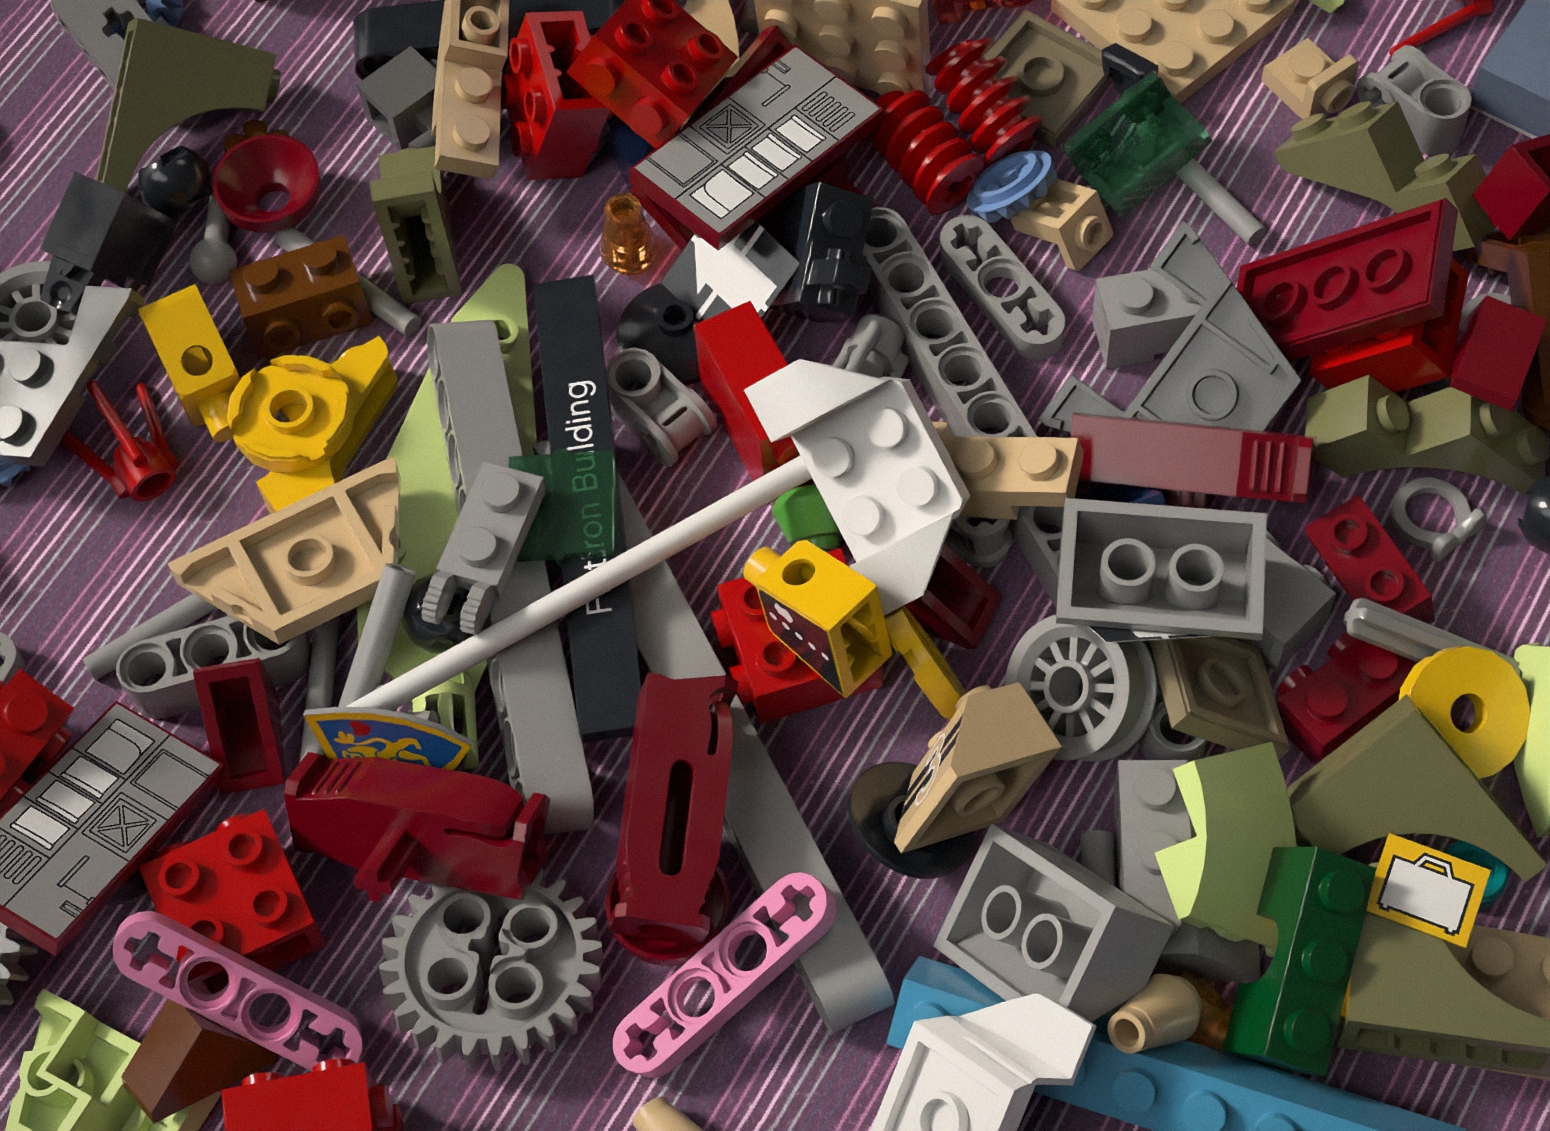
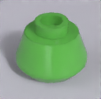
[772,484,844,552]

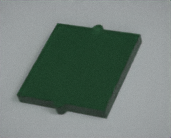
[508,448,615,565]

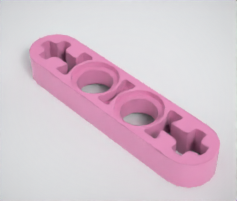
[613,872,837,1078]
[113,911,363,1072]

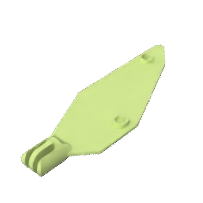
[356,264,543,769]

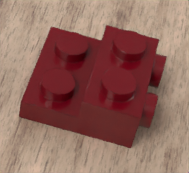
[1277,632,1465,765]

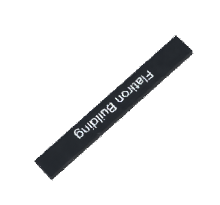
[533,275,643,744]

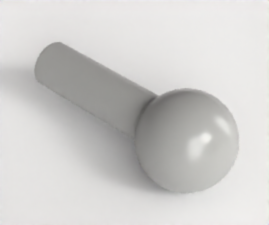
[189,185,237,285]

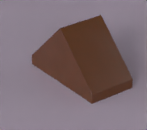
[121,999,280,1124]

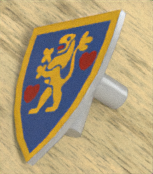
[303,685,473,770]

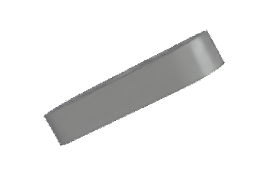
[940,215,1065,360]

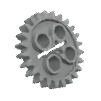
[379,868,604,1071]

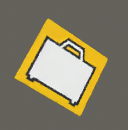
[1366,833,1491,948]

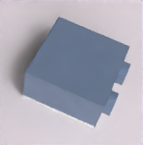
[1470,0,1550,139]

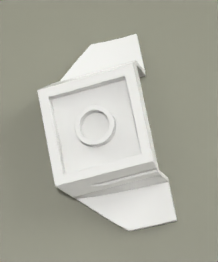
[744,359,970,615]
[871,993,1097,1131]

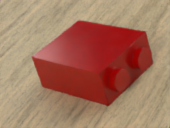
[694,300,814,503]

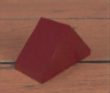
[1450,295,1548,411]
[905,543,1002,649]
[193,658,286,794]

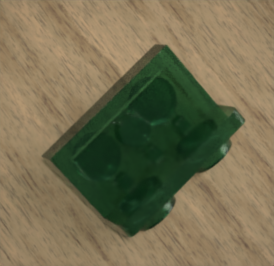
[1063,71,1213,219]

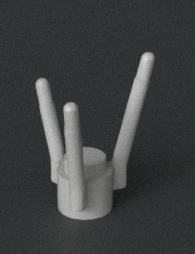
[832,315,909,378]

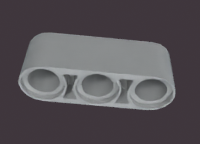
[116,616,311,720]

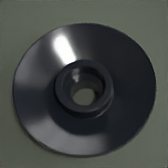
[617,283,701,385]
[848,762,974,879]

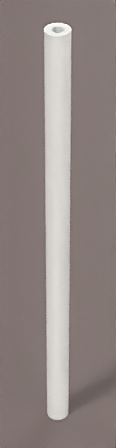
[346,455,812,711]

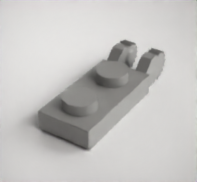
[421,461,546,635]

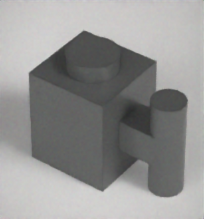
[357,46,437,151]

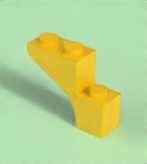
[256,336,398,514]

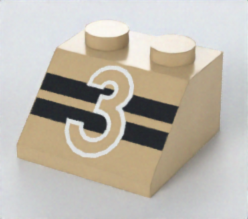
[894,682,1062,853]

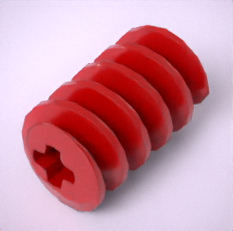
[925,36,1044,169]
[866,90,985,216]

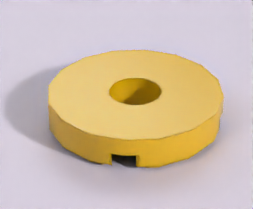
[227,355,355,472]
[884,605,966,720]
[1398,646,1531,779]

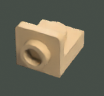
[1261,38,1359,120]
[1010,178,1113,271]

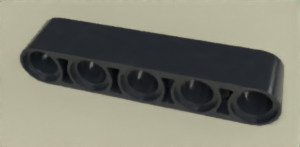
[353,0,626,80]

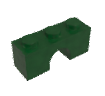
[1222,847,1377,1076]

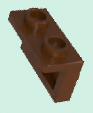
[229,235,372,358]

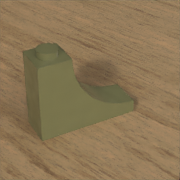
[96,18,281,193]
[370,146,462,305]
[1286,694,1548,882]
[1336,862,1550,1077]

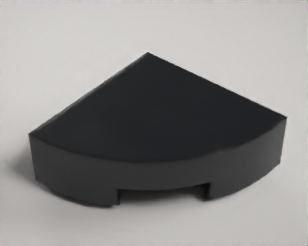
[1102,43,1159,121]

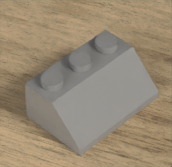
[1056,498,1267,640]
[1113,760,1261,982]
[933,823,1174,1022]

